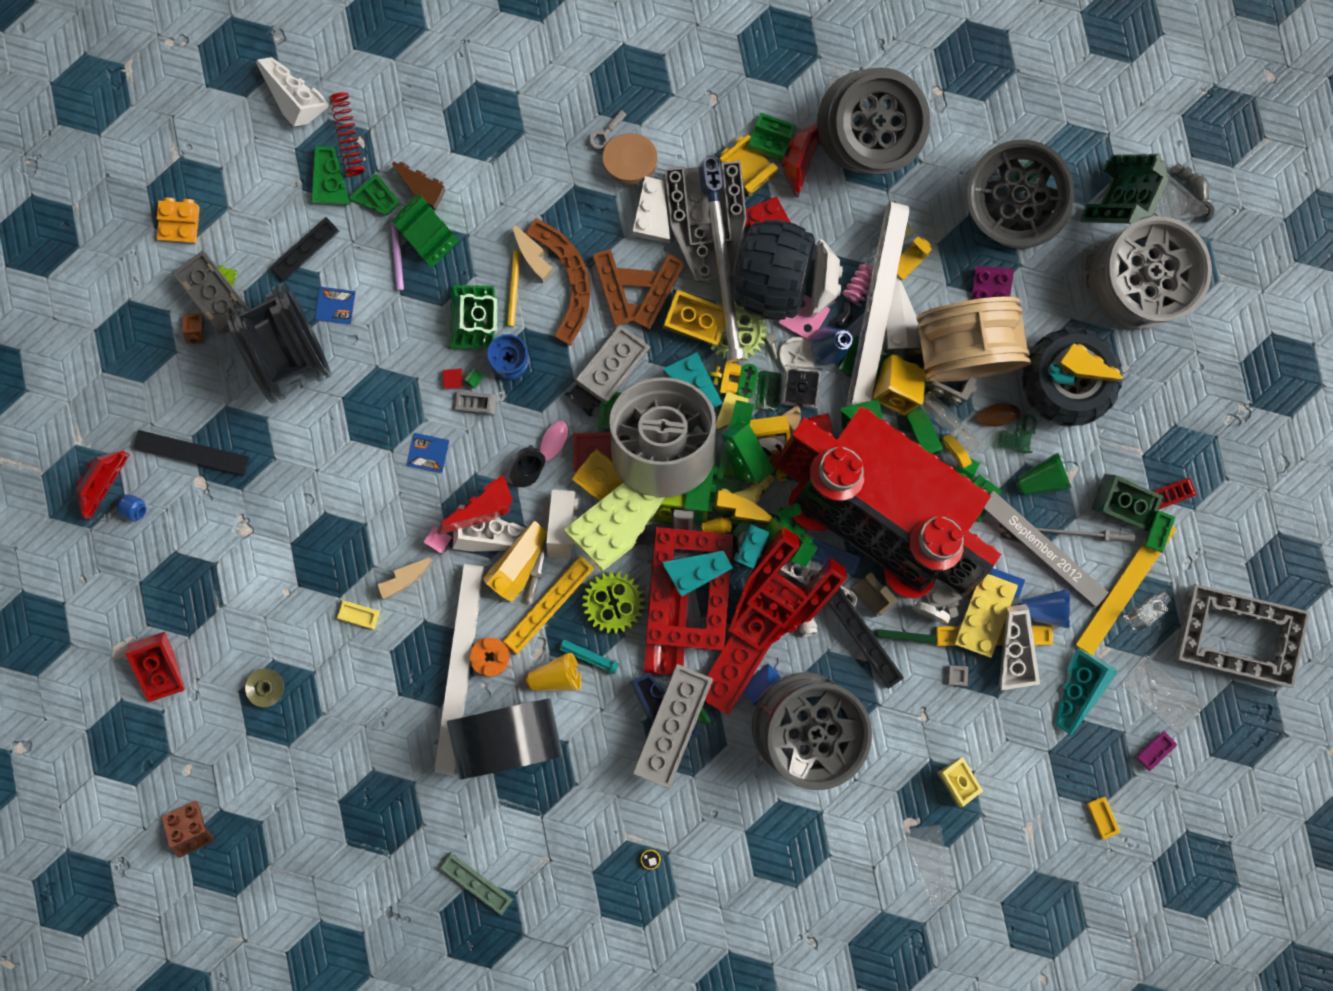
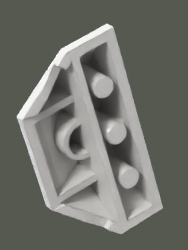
[810,239,842,318]

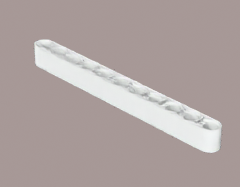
[847,202,909,406]
[435,564,484,776]

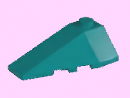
[1055,649,1118,735]

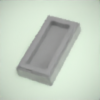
[673,510,693,530]

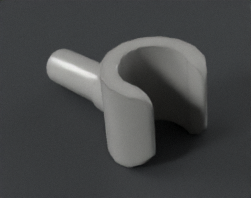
[765,332,779,360]

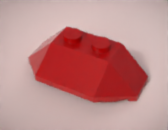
[782,124,819,198]
[76,450,131,520]

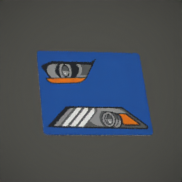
[315,287,356,324]
[407,433,449,473]

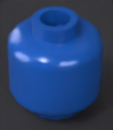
[116,494,147,522]

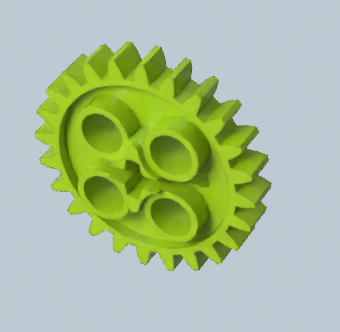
[582,571,645,634]

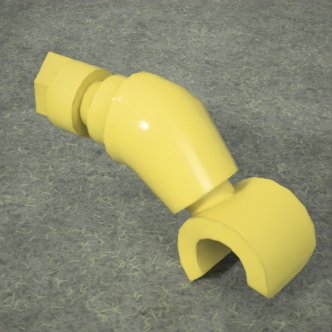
[713,474,774,512]

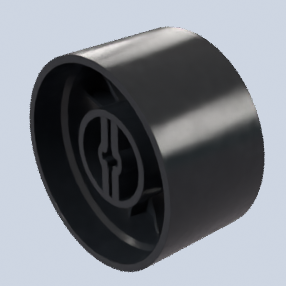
[447,698,563,780]

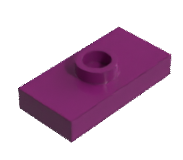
[1135,730,1178,771]

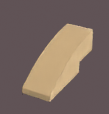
[513,225,554,283]
[378,557,433,600]

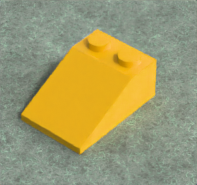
[662,290,725,346]

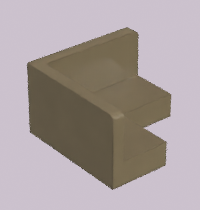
[852,572,898,617]

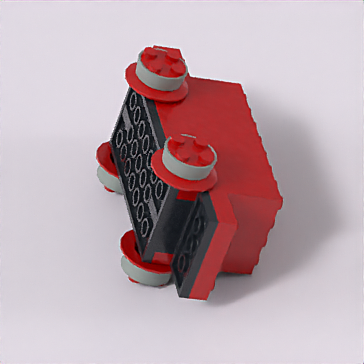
[773,406,1002,599]

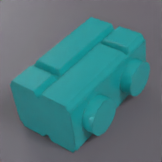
[733,524,769,569]

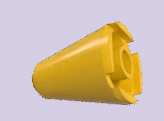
[526,653,582,692]

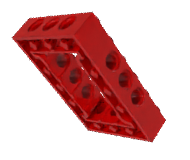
[645,527,733,651]

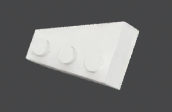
[633,176,670,244]
[546,490,579,559]

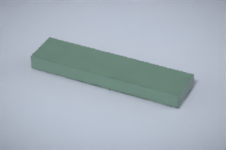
[439,852,513,915]

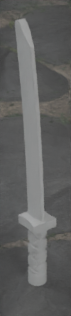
[525,497,550,604]
[1036,528,1135,542]

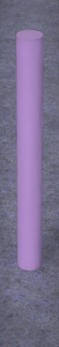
[390,215,404,291]

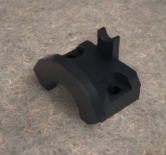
[565,384,602,417]

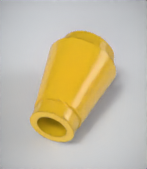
[702,516,732,534]

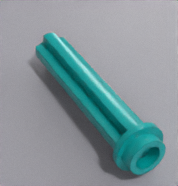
[560,640,619,674]

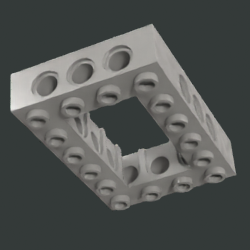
[1173,584,1310,688]

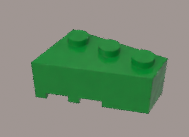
[684,458,719,524]

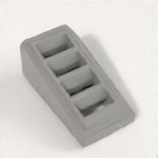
[455,391,497,414]

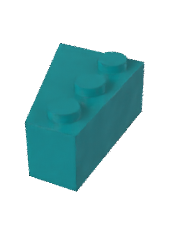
[663,353,723,410]

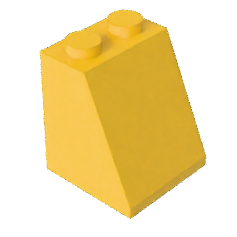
[872,354,925,416]

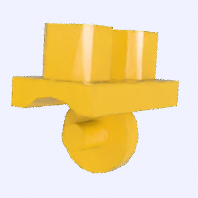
[709,360,742,396]

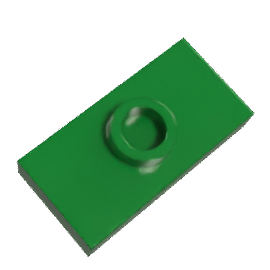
[1144,510,1176,553]

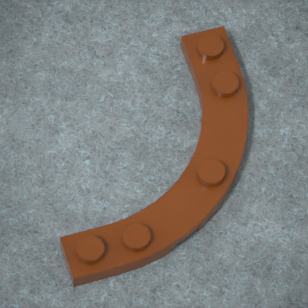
[526,218,590,346]

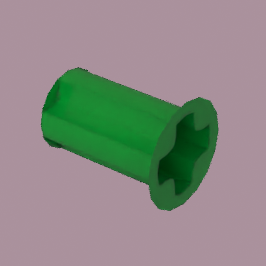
[778,503,802,521]

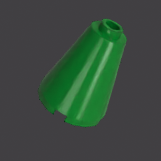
[1016,453,1072,495]

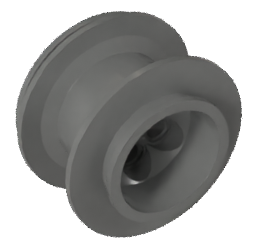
[816,67,930,174]

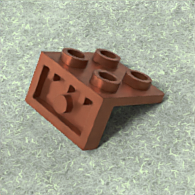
[162,801,215,858]

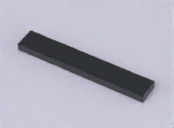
[133,430,250,476]
[827,587,904,689]

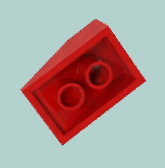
[125,631,185,703]

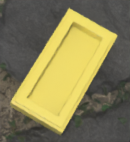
[337,600,380,630]

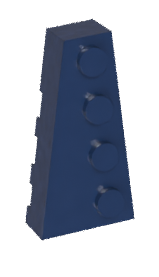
[630,672,700,740]

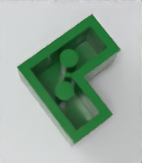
[765,517,818,567]

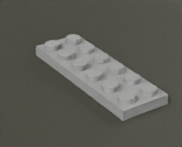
[632,664,713,789]

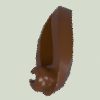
[976,403,1020,426]

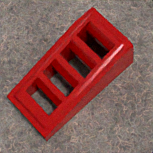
[1153,477,1197,510]

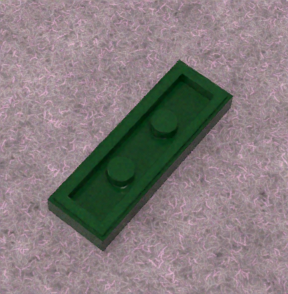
[876,629,936,644]

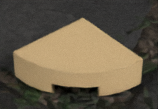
[782,405,801,431]

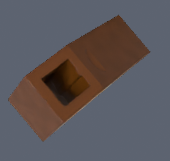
[392,161,446,210]

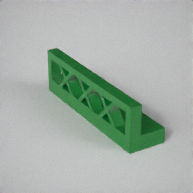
[717,400,755,479]

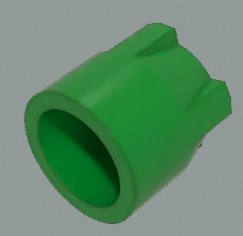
[463,368,484,389]

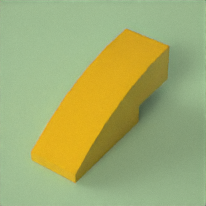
[713,490,772,524]

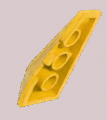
[483,520,548,602]

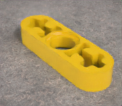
[942,433,972,468]

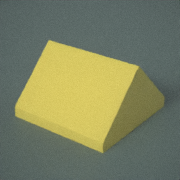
[937,757,983,808]

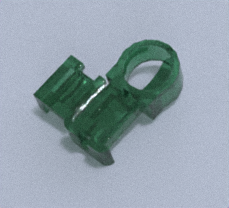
[998,414,1037,454]

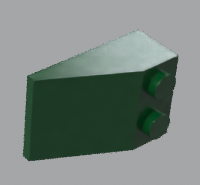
[1091,474,1163,532]

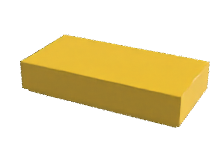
[1086,796,1121,840]

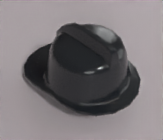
[510,445,546,487]

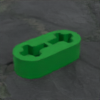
[737,364,758,399]

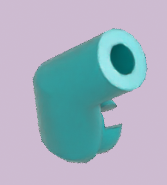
[1048,363,1074,385]

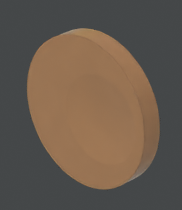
[603,133,657,184]

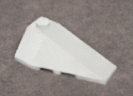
[884,276,922,353]
[453,505,526,551]

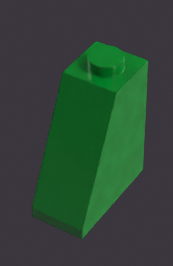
[905,407,943,455]

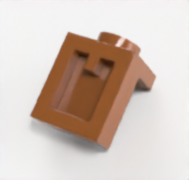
[182,313,205,344]

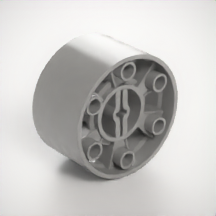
[610,377,716,497]

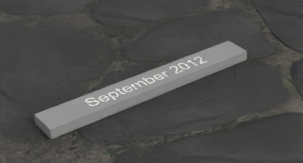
[984,491,1109,607]

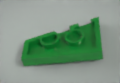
[312,146,350,205]

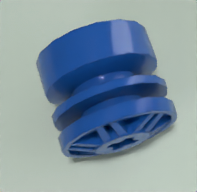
[487,334,529,380]

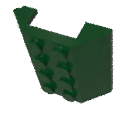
[1079,154,1168,224]

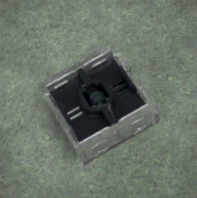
[780,364,823,409]

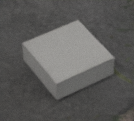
[947,666,968,686]

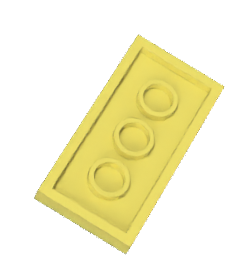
[954,574,1018,658]

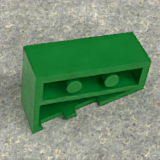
[722,422,774,484]

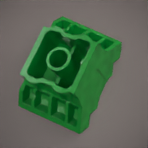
[391,193,459,268]
[449,285,497,349]

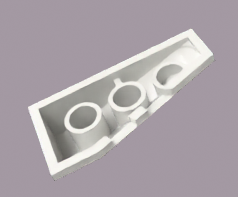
[256,58,330,127]

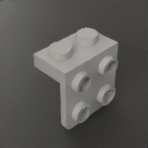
[928,376,978,406]

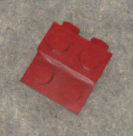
[745,196,790,227]

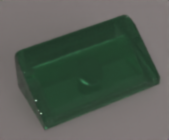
[755,371,782,411]

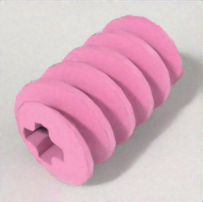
[843,264,874,306]

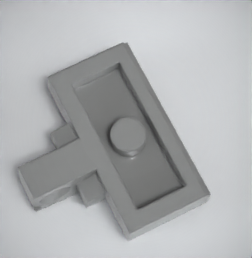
[926,585,968,619]

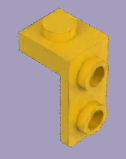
[897,236,932,280]

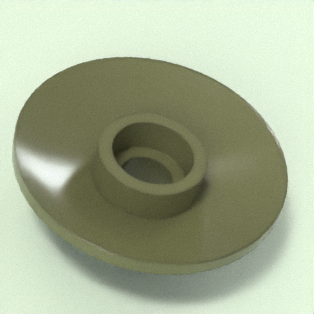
[245,668,284,707]

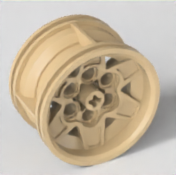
[916,297,1031,383]

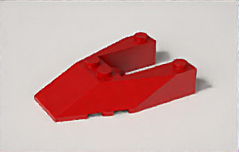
[729,526,847,651]

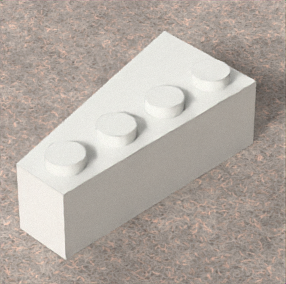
[999,604,1040,690]

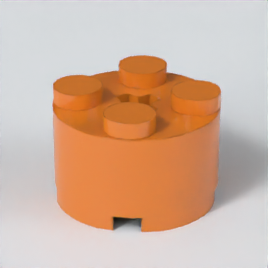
[470,637,510,677]

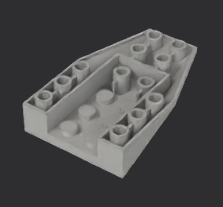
[665,161,747,281]

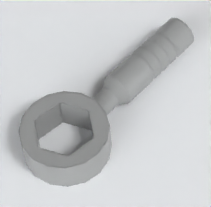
[590,110,626,151]

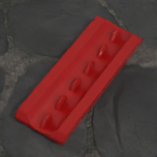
[644,559,688,675]

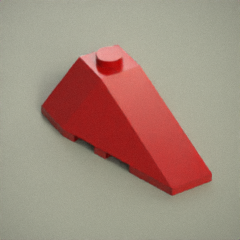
[437,475,513,535]

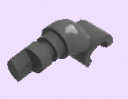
[1171,163,1215,222]

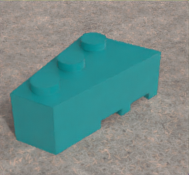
[662,551,733,597]

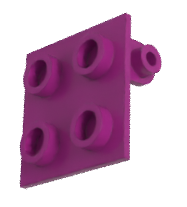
[971,265,1014,300]

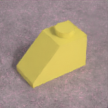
[716,392,749,431]

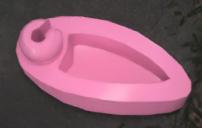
[540,421,568,461]

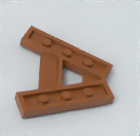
[593,249,685,330]

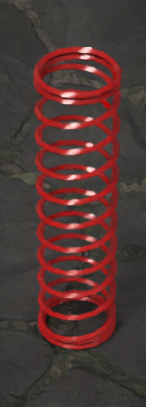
[329,92,365,176]

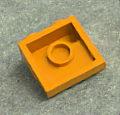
[157,198,200,244]

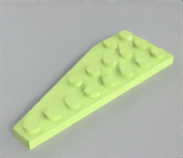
[564,483,665,572]

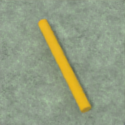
[507,251,521,327]

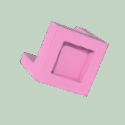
[424,526,453,554]

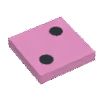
[778,294,830,342]

